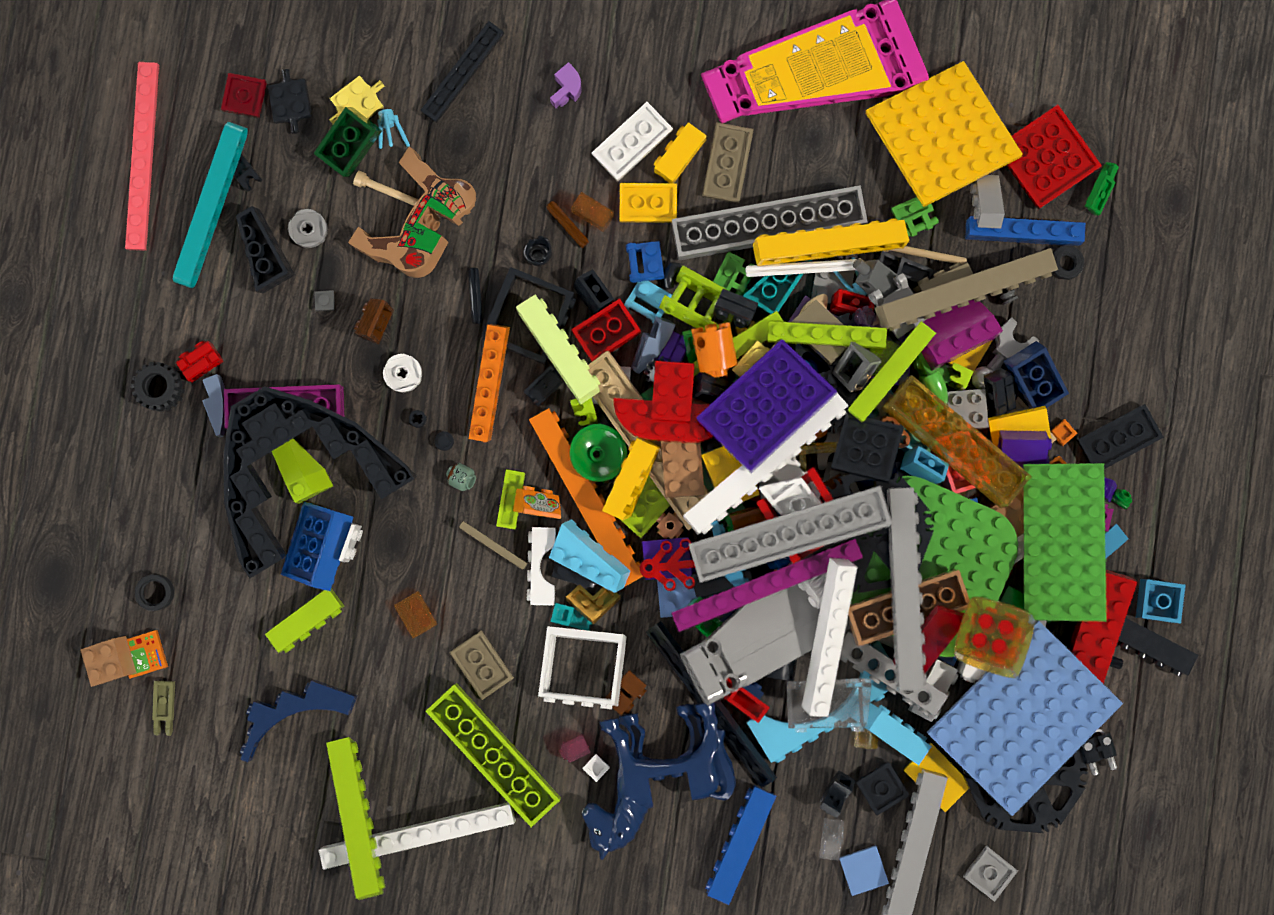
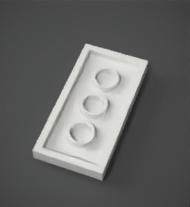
[592,102,673,181]

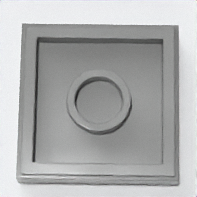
[963,846,1018,902]

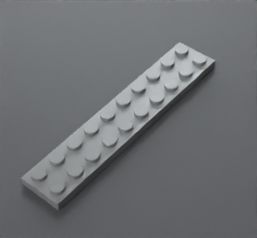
[689,486,892,582]

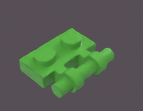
[891,197,939,237]
[713,252,754,296]

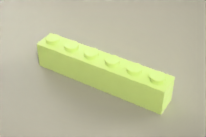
[516,295,600,405]

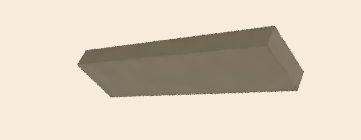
[459,521,528,570]

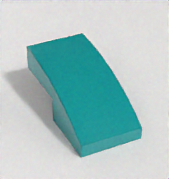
[551,603,592,631]

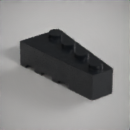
[236,206,295,294]

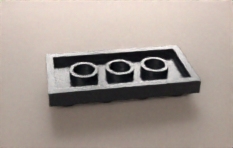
[1076,404,1164,469]

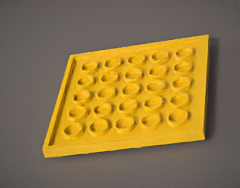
[866,61,1023,207]

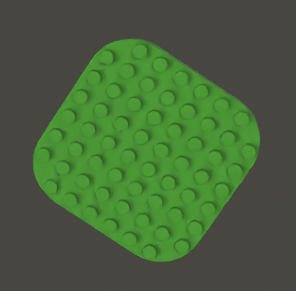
[850,476,1018,657]

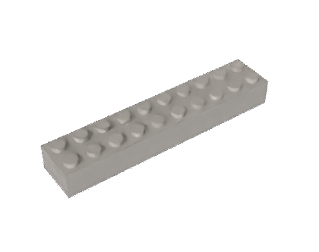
[672,185,868,261]

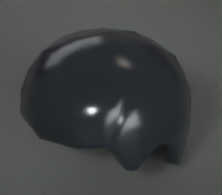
[523,236,552,266]

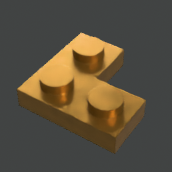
[566,585,620,625]

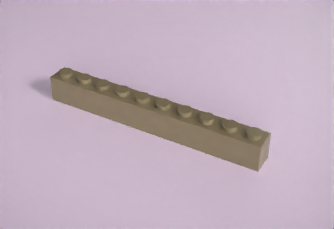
[875,248,1058,331]

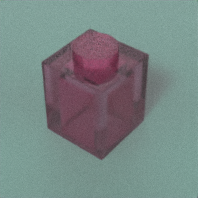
[559,734,591,763]

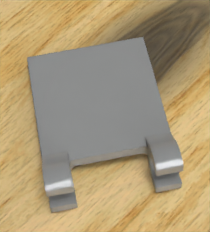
[868,273,926,339]

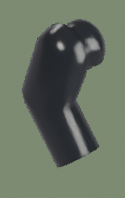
[664,262,682,289]

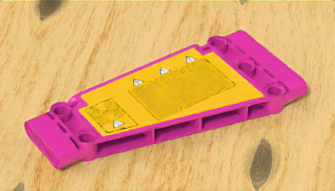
[701,0,929,124]

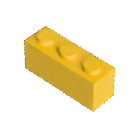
[653,122,707,184]

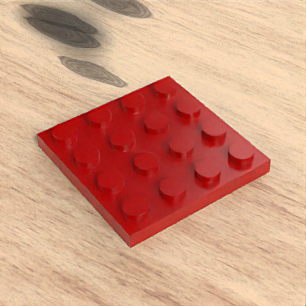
[1007,105,1102,210]

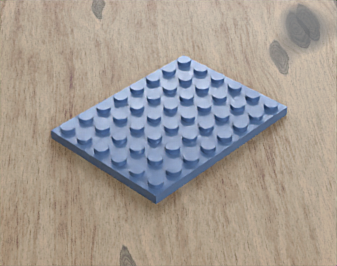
[927,621,1123,816]

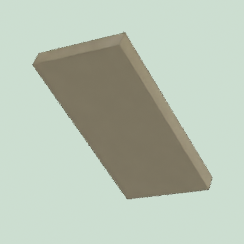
[702,122,754,204]

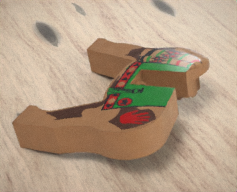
[348,147,476,278]

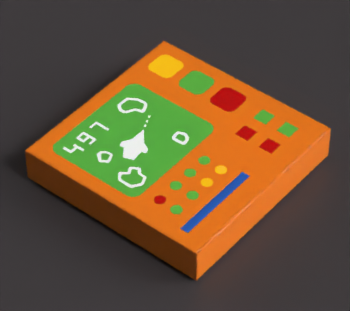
[127,630,168,679]

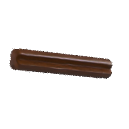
[546,201,589,248]

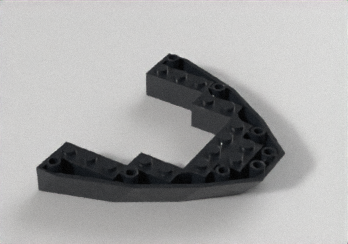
[224,386,417,578]

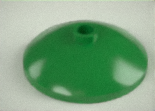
[569,424,627,482]

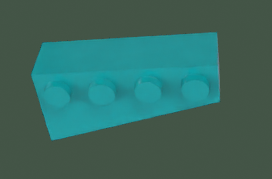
[743,260,813,316]

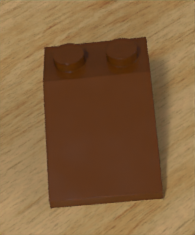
[354,298,394,345]

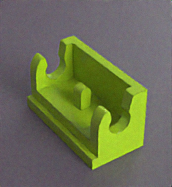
[947,363,974,391]
[570,397,598,426]

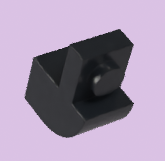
[820,770,856,818]

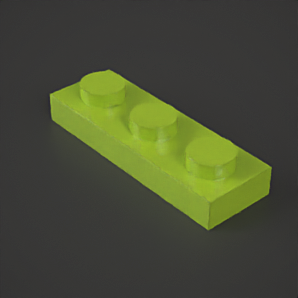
[496,470,525,530]

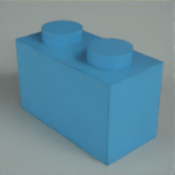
[900,446,949,484]

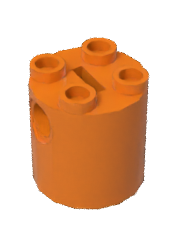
[691,322,738,377]

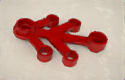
[640,539,696,592]

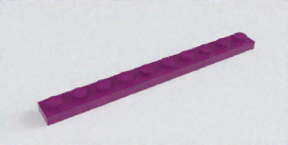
[671,539,863,632]

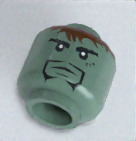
[446,463,476,491]

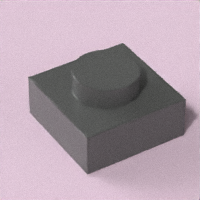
[314,291,336,312]

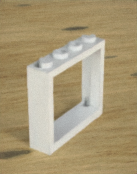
[538,626,627,709]

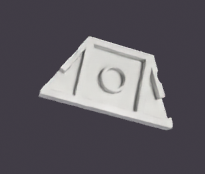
[759,477,823,516]

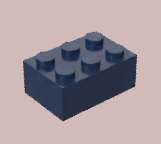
[1004,341,1069,409]

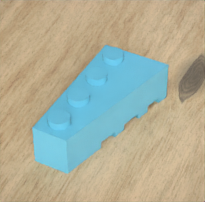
[549,519,630,593]
[848,696,932,765]

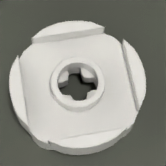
[383,354,422,393]

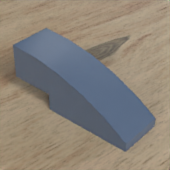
[631,316,675,374]
[202,374,226,437]

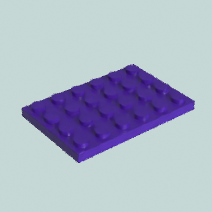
[696,339,837,473]

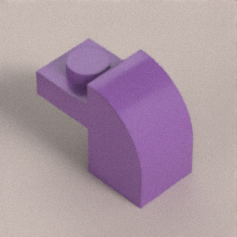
[550,62,581,108]

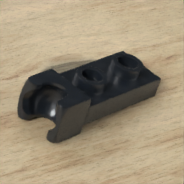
[214,148,262,191]

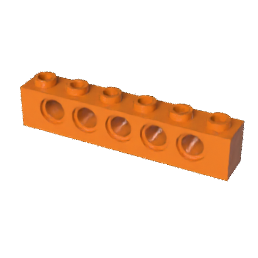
[468,324,510,442]

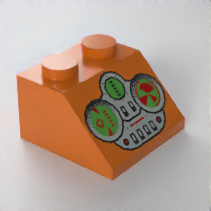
[513,486,561,519]

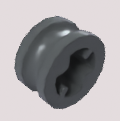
[999,289,1019,306]

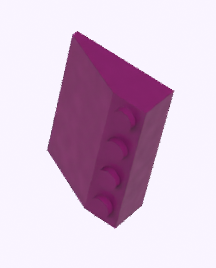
[909,299,1003,371]

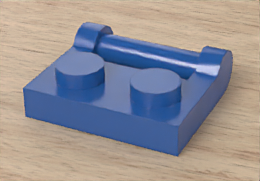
[626,241,664,282]

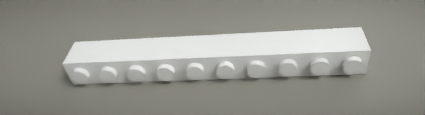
[683,393,848,534]
[319,802,516,869]

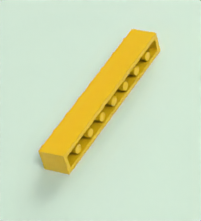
[753,219,909,266]

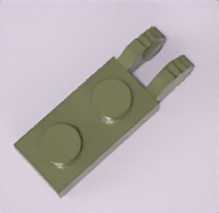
[152,681,175,736]

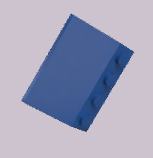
[281,501,353,591]

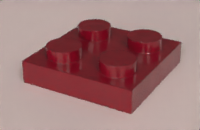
[221,73,267,118]

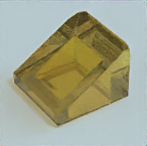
[854,727,878,749]

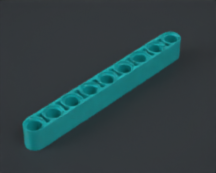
[173,122,248,288]

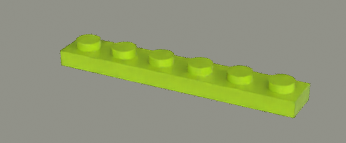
[768,321,887,349]

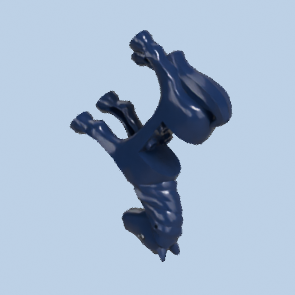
[582,702,736,860]

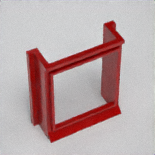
[756,467,834,564]

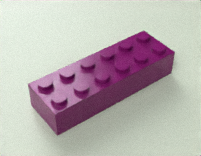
[224,384,344,429]

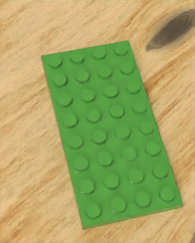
[1024,464,1106,622]

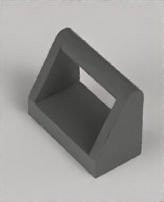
[832,342,882,392]

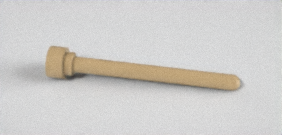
[353,171,438,215]
[877,246,967,265]

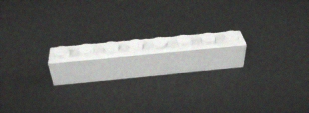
[802,558,857,717]

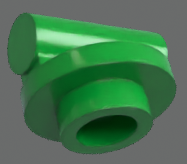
[1111,489,1132,510]

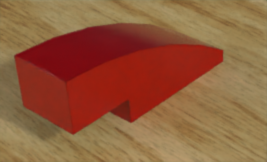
[724,678,770,723]

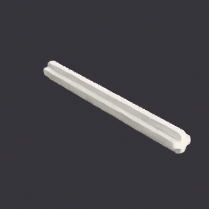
[746,259,856,277]

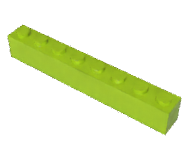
[326,737,385,900]

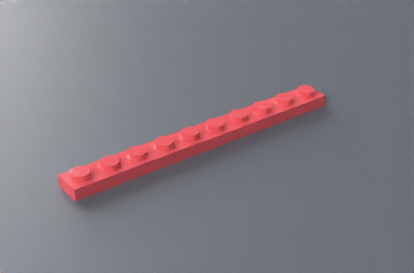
[125,62,159,251]

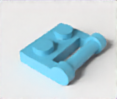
[624,281,672,324]

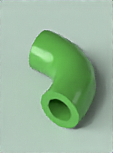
[922,370,948,413]

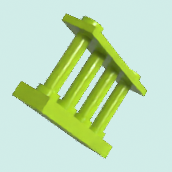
[659,266,732,330]

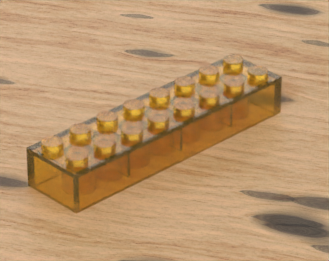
[882,375,1032,508]

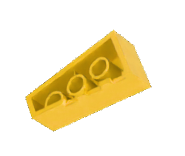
[602,438,661,520]

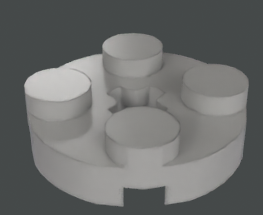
[288,209,328,248]

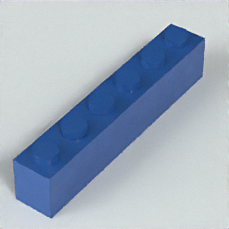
[965,216,1085,246]
[705,785,776,905]

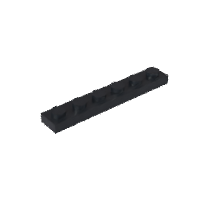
[421,21,504,123]

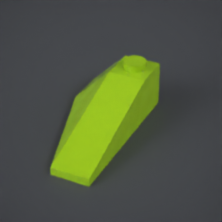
[272,438,333,504]

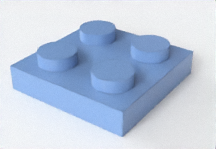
[657,576,696,618]

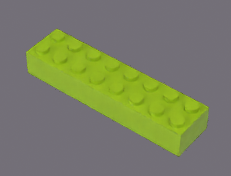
[426,683,561,827]

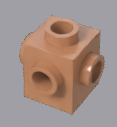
[657,512,684,539]

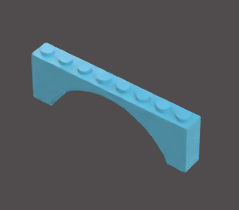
[746,641,894,763]

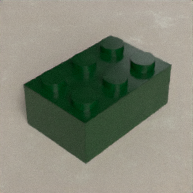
[314,107,383,177]

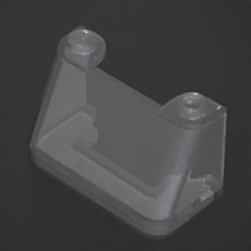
[787,678,872,732]

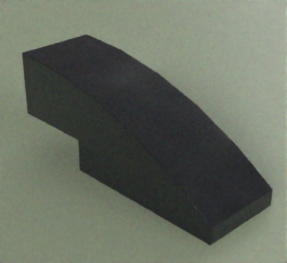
[873,251,934,286]

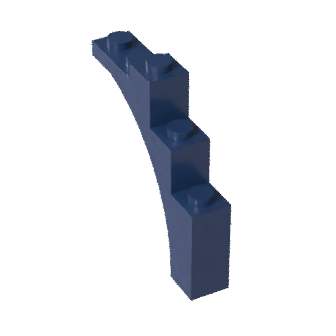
[240,680,358,762]

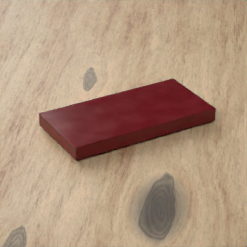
[893,605,969,673]

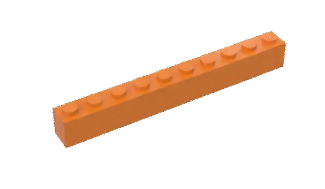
[529,408,643,587]

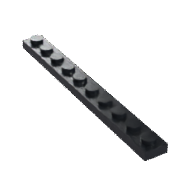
[646,621,777,788]

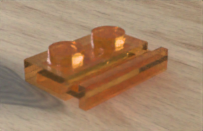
[394,591,438,639]

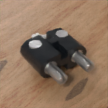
[1080,729,1117,776]

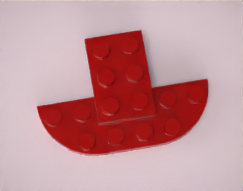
[614,361,713,443]

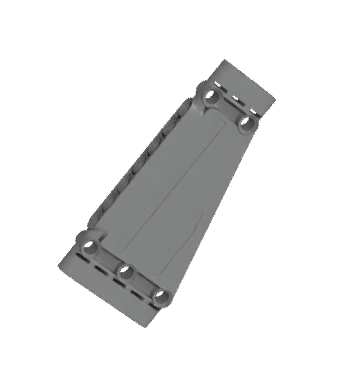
[681,547,850,705]

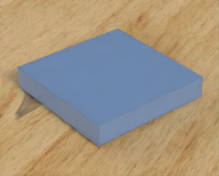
[839,845,889,896]

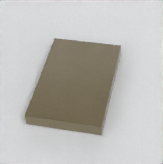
[791,300,848,365]
[449,630,514,700]

